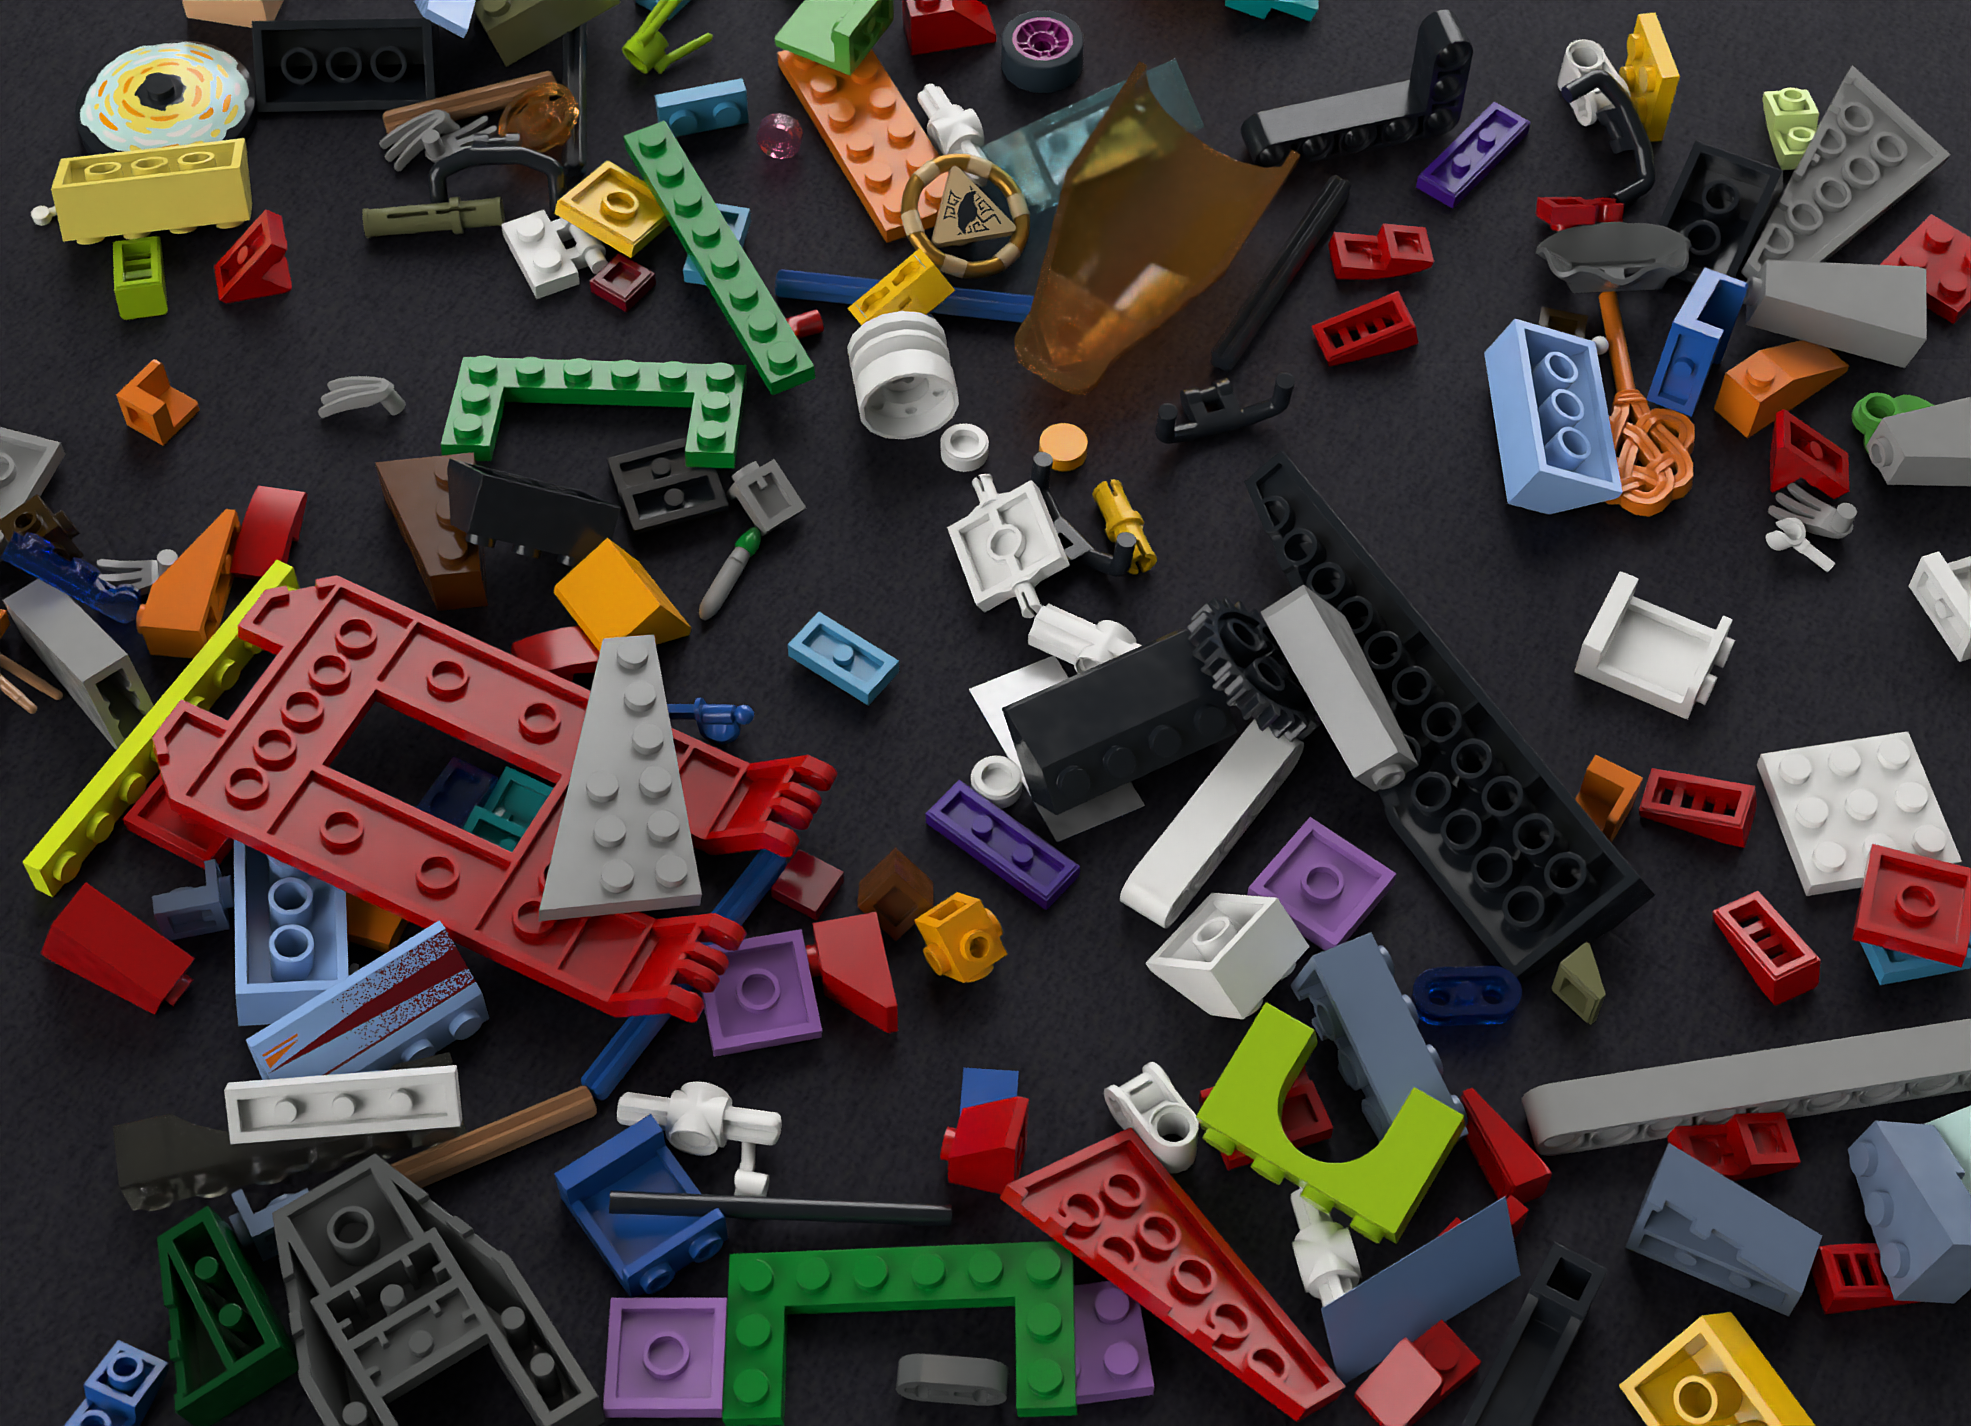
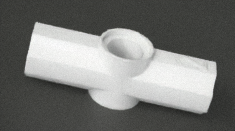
[1028,604,1142,674]

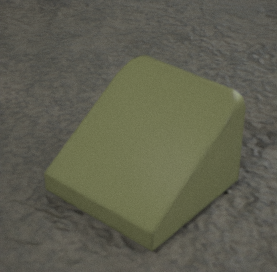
[1552,942,1606,1025]

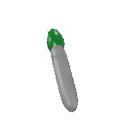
[699,526,761,620]

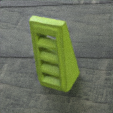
[113,236,168,320]

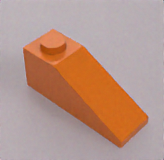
[1714,340,1849,438]
[136,509,241,659]

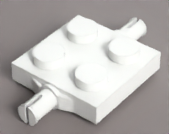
[947,474,1070,618]

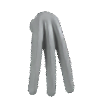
[379,109,460,171]
[421,116,497,163]
[318,376,406,418]
[1768,483,1857,539]
[94,549,178,600]

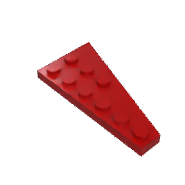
[1000,1127,1346,1422]

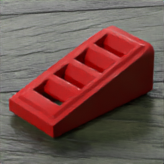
[1311,291,1419,367]
[1639,768,1757,848]
[1712,891,1821,1005]
[1459,1088,1552,1204]
[1811,1243,1918,1314]

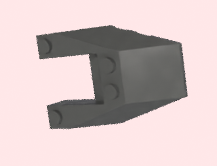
[272,1154,605,1426]

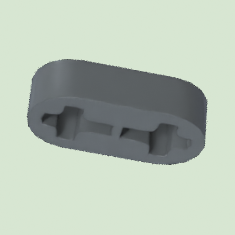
[896,1354,1009,1406]

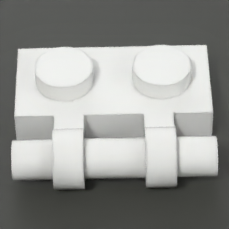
[501,210,608,299]

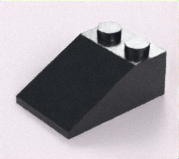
[1658,141,1783,285]

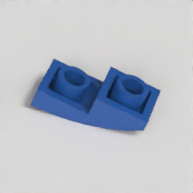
[64,1340,169,1426]

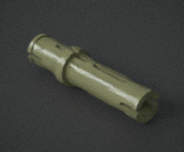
[362,196,505,238]

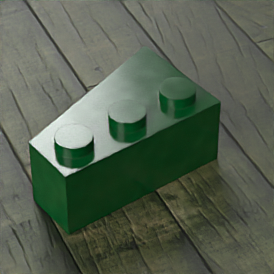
[157,1206,299,1426]

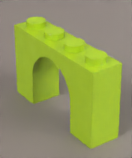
[1196,1002,1465,1244]

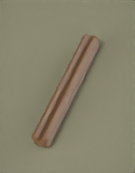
[383,71,557,134]
[391,1086,597,1188]

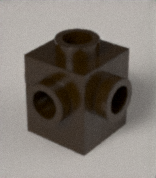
[0,494,84,579]

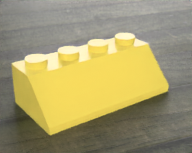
[51,138,252,245]

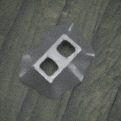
[1535,222,1692,293]

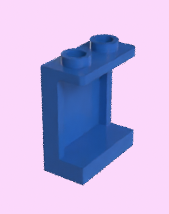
[1646,268,1749,417]
[554,1114,728,1298]

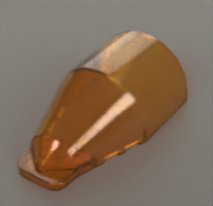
[1014,61,1300,395]

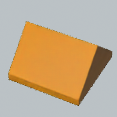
[554,538,691,652]

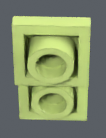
[1763,88,1819,170]

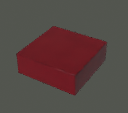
[590,253,656,312]
[771,849,844,921]

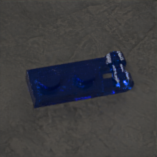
[0,531,142,623]

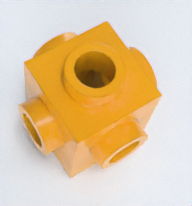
[914,892,1007,983]

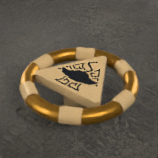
[901,153,1030,279]

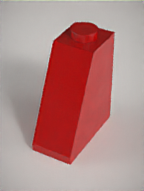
[40,882,195,1015]

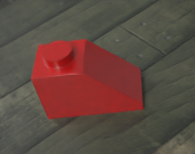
[902,0,997,55]
[805,912,898,1033]
[940,1096,1029,1195]

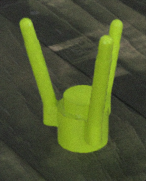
[622,0,713,74]

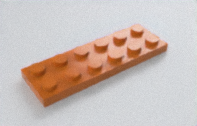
[777,49,949,243]

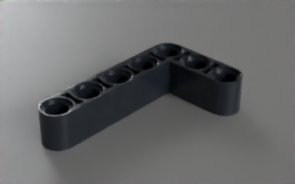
[1240,10,1473,172]

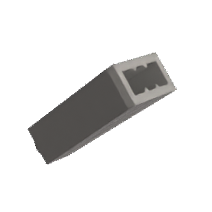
[1743,260,1927,368]
[1866,397,1971,486]
[3,574,154,750]
[1261,585,1418,791]

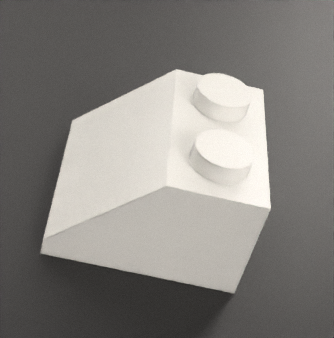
[1146,893,1310,1019]

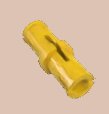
[1092,479,1157,574]

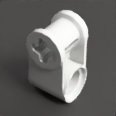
[1558,39,1631,126]
[1104,1062,1199,1173]

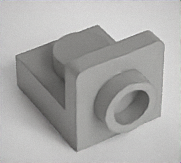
[725,459,806,537]

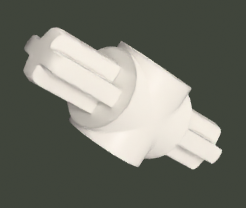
[918,83,988,187]
[617,1082,782,1156]
[1291,1187,1362,1307]

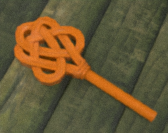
[1598,291,1695,517]

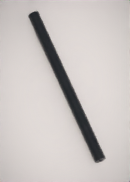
[609,1190,952,1227]

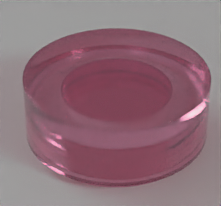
[756,113,803,159]

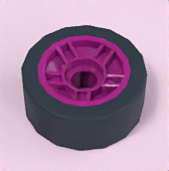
[1001,10,1084,93]

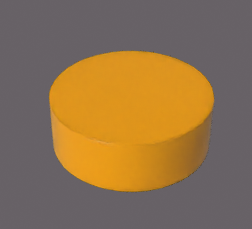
[1039,423,1088,471]

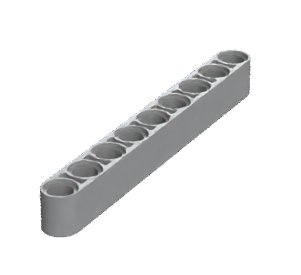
[1522,1019,1971,1156]

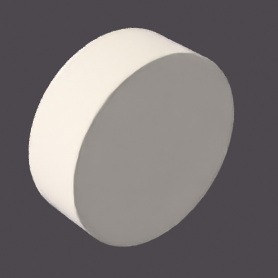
[941,424,989,472]
[971,756,1023,809]

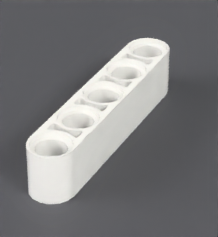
[1120,719,1304,929]

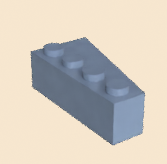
[1290,932,1469,1146]

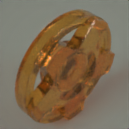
[499,83,579,153]

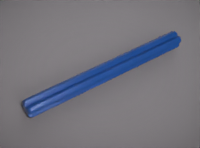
[775,269,1050,325]
[581,849,787,1100]

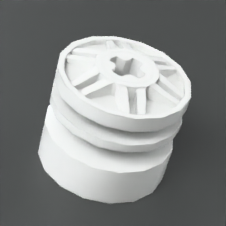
[847,311,959,439]

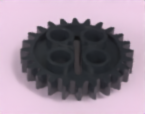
[1187,597,1323,742]

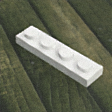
[224,1065,462,1144]

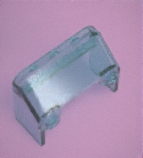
[980,59,1204,213]

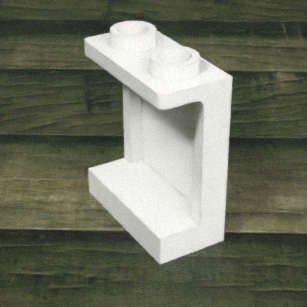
[1909,551,1971,662]
[1574,571,1735,720]

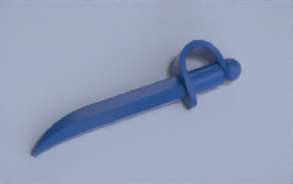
[667,698,754,744]

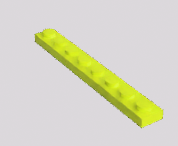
[23,560,300,898]

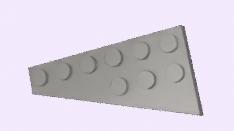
[1741,65,1951,279]
[539,635,702,921]

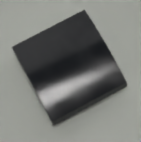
[607,437,728,535]

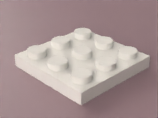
[1757,732,1962,896]

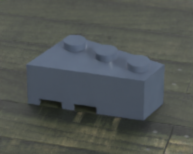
[1847,1121,1971,1304]
[1625,1143,1822,1316]

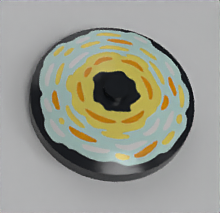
[75,40,258,155]

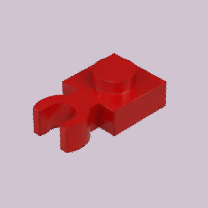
[1536,197,1624,231]

